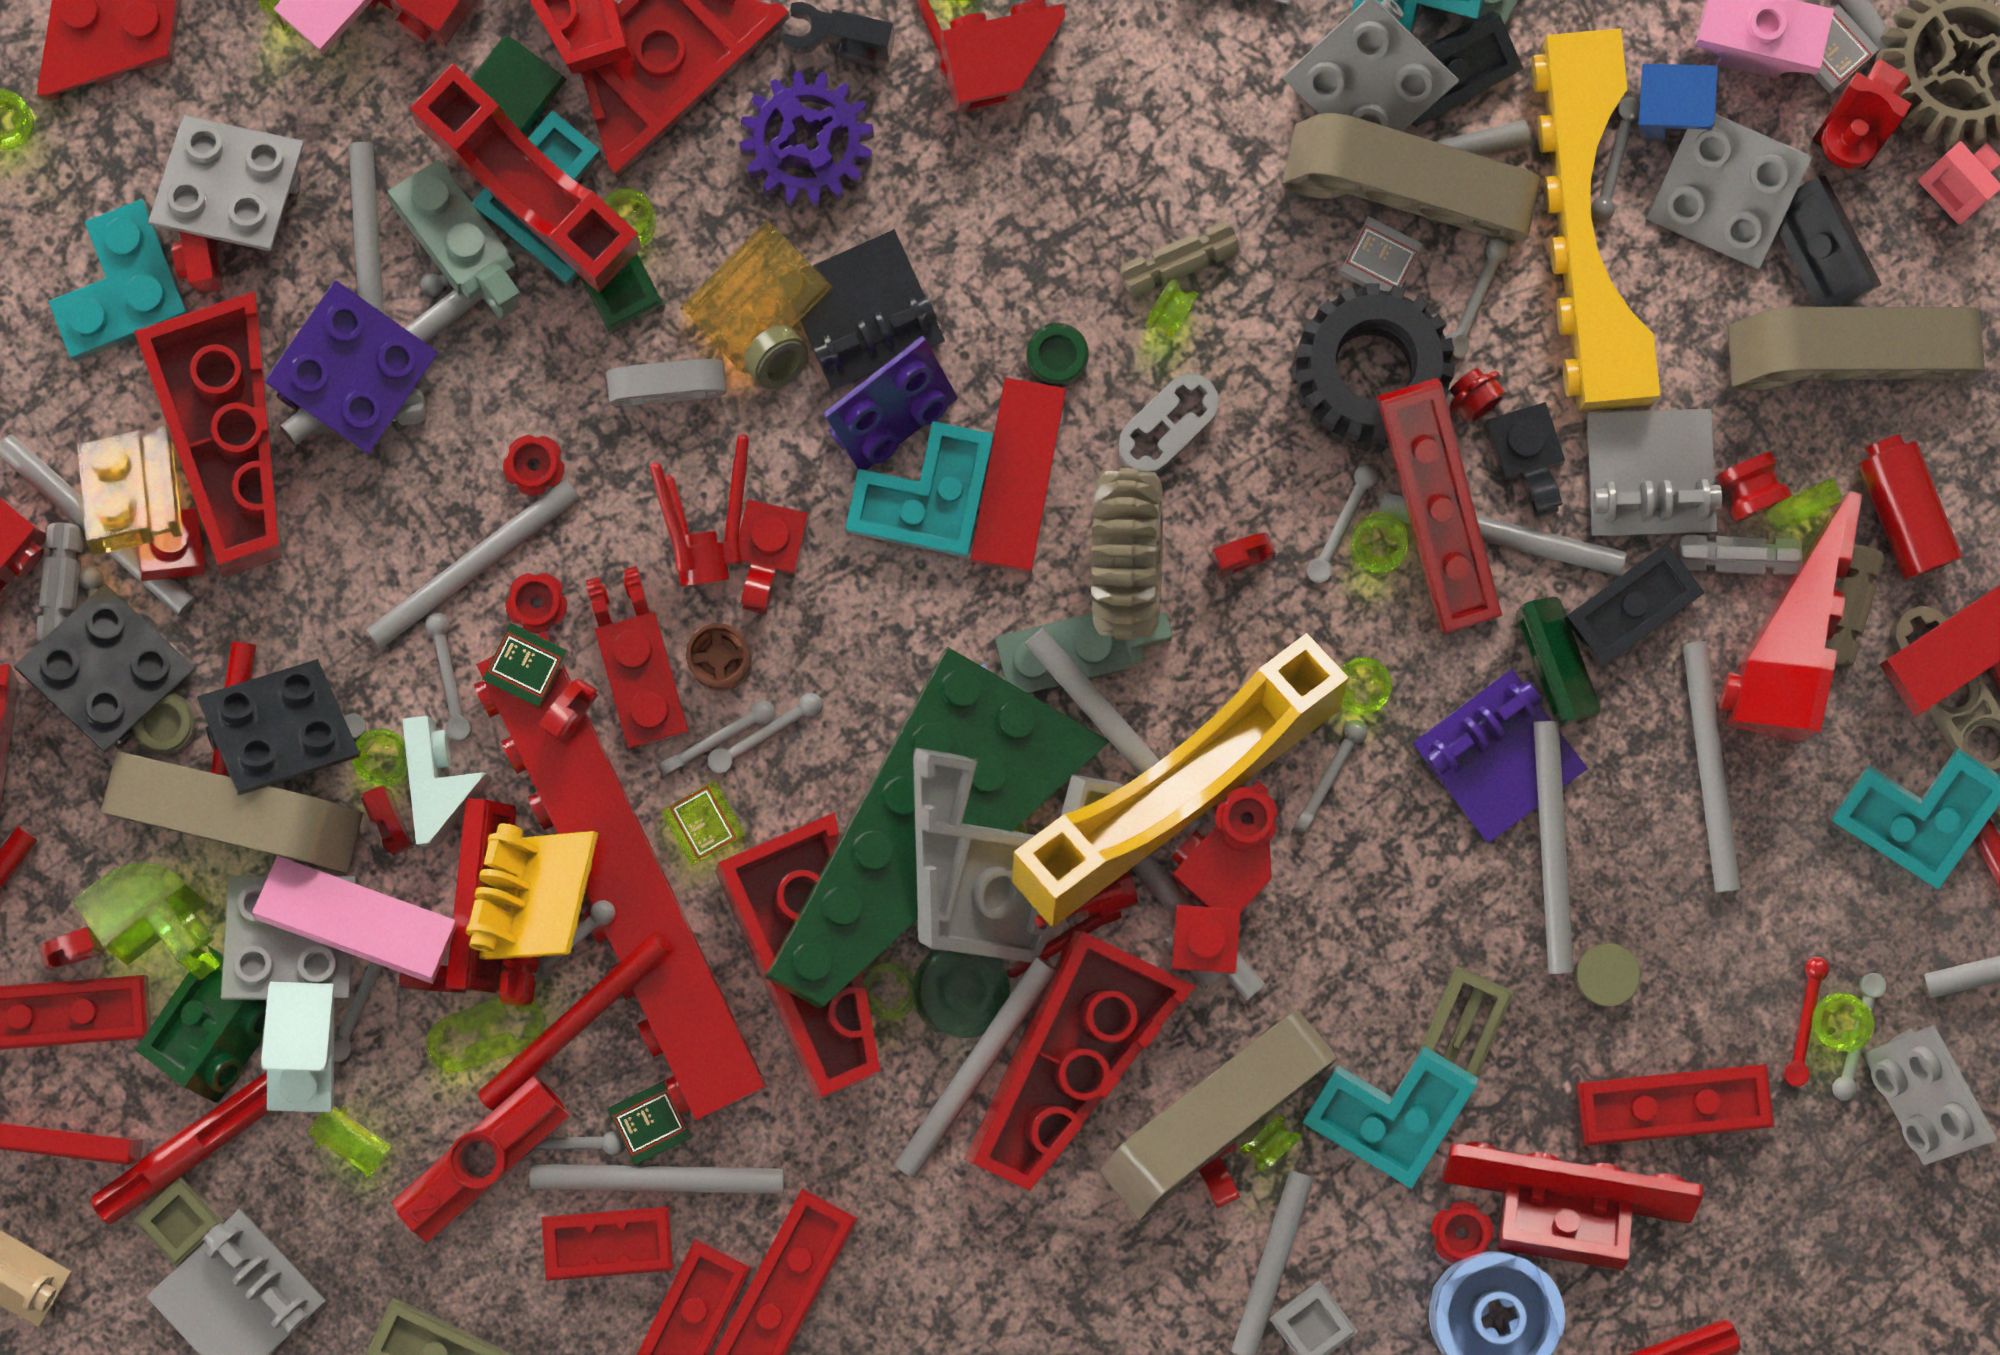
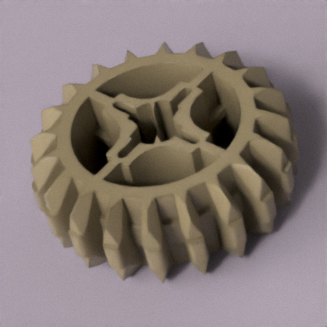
[1875,0,2000,150]
[1091,468,1163,640]

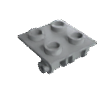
[1282,0,1459,132]
[1646,114,1813,269]
[148,115,304,251]
[1586,409,1722,537]
[221,876,356,1000]
[1862,1025,1997,1166]
[146,1208,326,1355]

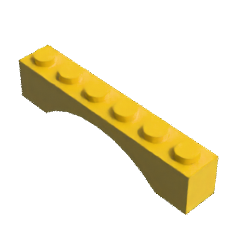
[1531,28,1660,413]
[1011,633,1348,928]

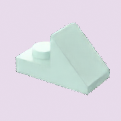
[402,716,492,848]
[261,982,334,1112]

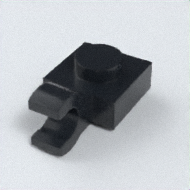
[782,2,895,65]
[1484,402,1565,518]

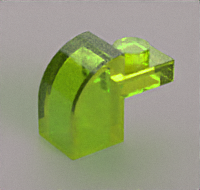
[72,863,221,980]

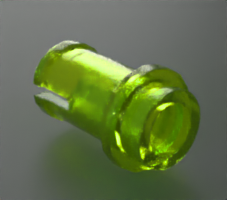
[307,1105,392,1178]

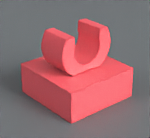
[1918,141,2000,226]

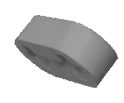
[606,359,727,406]
[1118,373,1219,474]

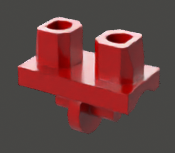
[1812,60,1911,170]

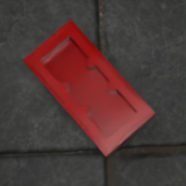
[541,1206,674,1281]

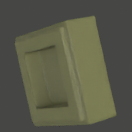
[134,1176,225,1267]

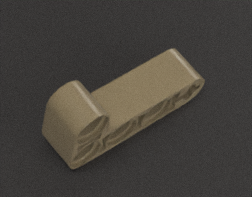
[1282,113,1541,241]
[1727,307,1985,391]
[100,751,364,874]
[1099,1009,1339,1221]

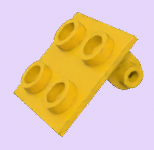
[466,824,598,960]

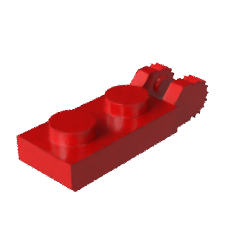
[586,566,690,750]

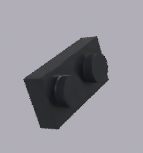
[1411,10,1524,127]
[1778,175,1882,307]
[1564,542,1705,668]

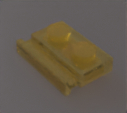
[680,220,833,374]
[77,425,182,556]

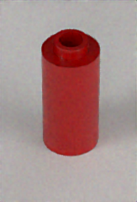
[1858,434,1963,580]

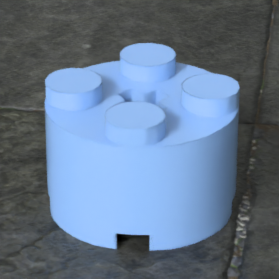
[1429,1251,1565,1355]

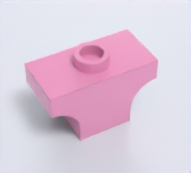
[1695,0,1834,79]

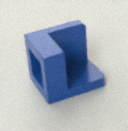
[1639,64,1720,140]

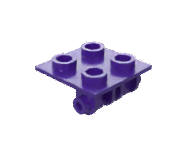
[264,280,438,454]
[823,336,958,470]
[1412,669,1588,844]

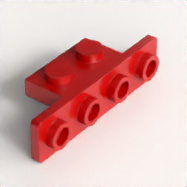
[1442,1142,1703,1271]

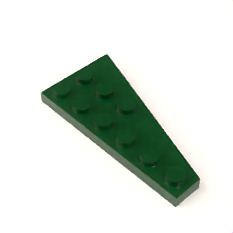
[764,647,1110,1009]

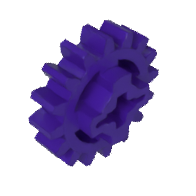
[739,71,874,209]

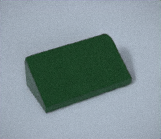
[470,35,567,135]
[1515,596,1601,727]

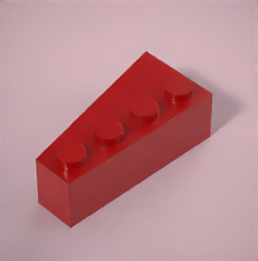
[134,291,282,579]
[715,812,880,1102]
[964,931,1196,1191]

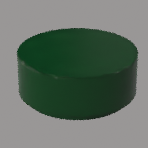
[1026,323,1089,387]

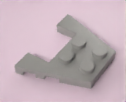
[914,748,1124,962]

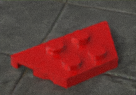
[37,0,182,101]
[580,0,790,179]

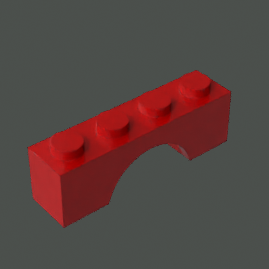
[409,63,641,293]

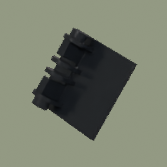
[782,229,945,392]
[14,583,195,753]
[197,659,360,795]

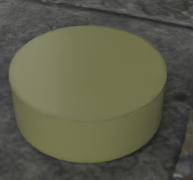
[744,326,809,389]
[132,692,198,755]
[1575,943,1641,1007]

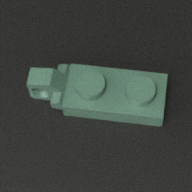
[387,159,521,320]
[995,612,1173,695]

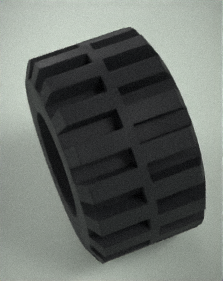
[1293,283,1455,450]

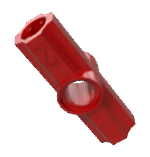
[391,1075,572,1243]

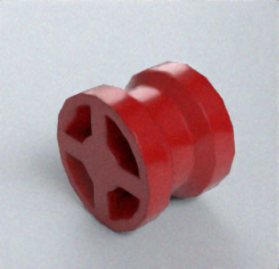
[1715,451,1792,522]

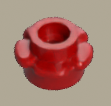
[1449,368,1507,424]
[503,435,565,496]
[505,573,568,634]
[1215,787,1278,850]
[1431,1201,1494,1263]

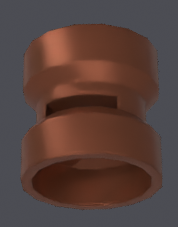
[686,623,752,692]

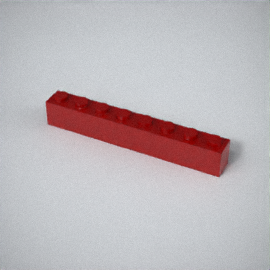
[474,631,768,1121]

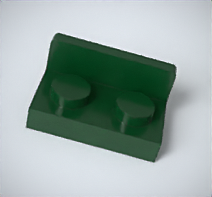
[135,945,267,1103]

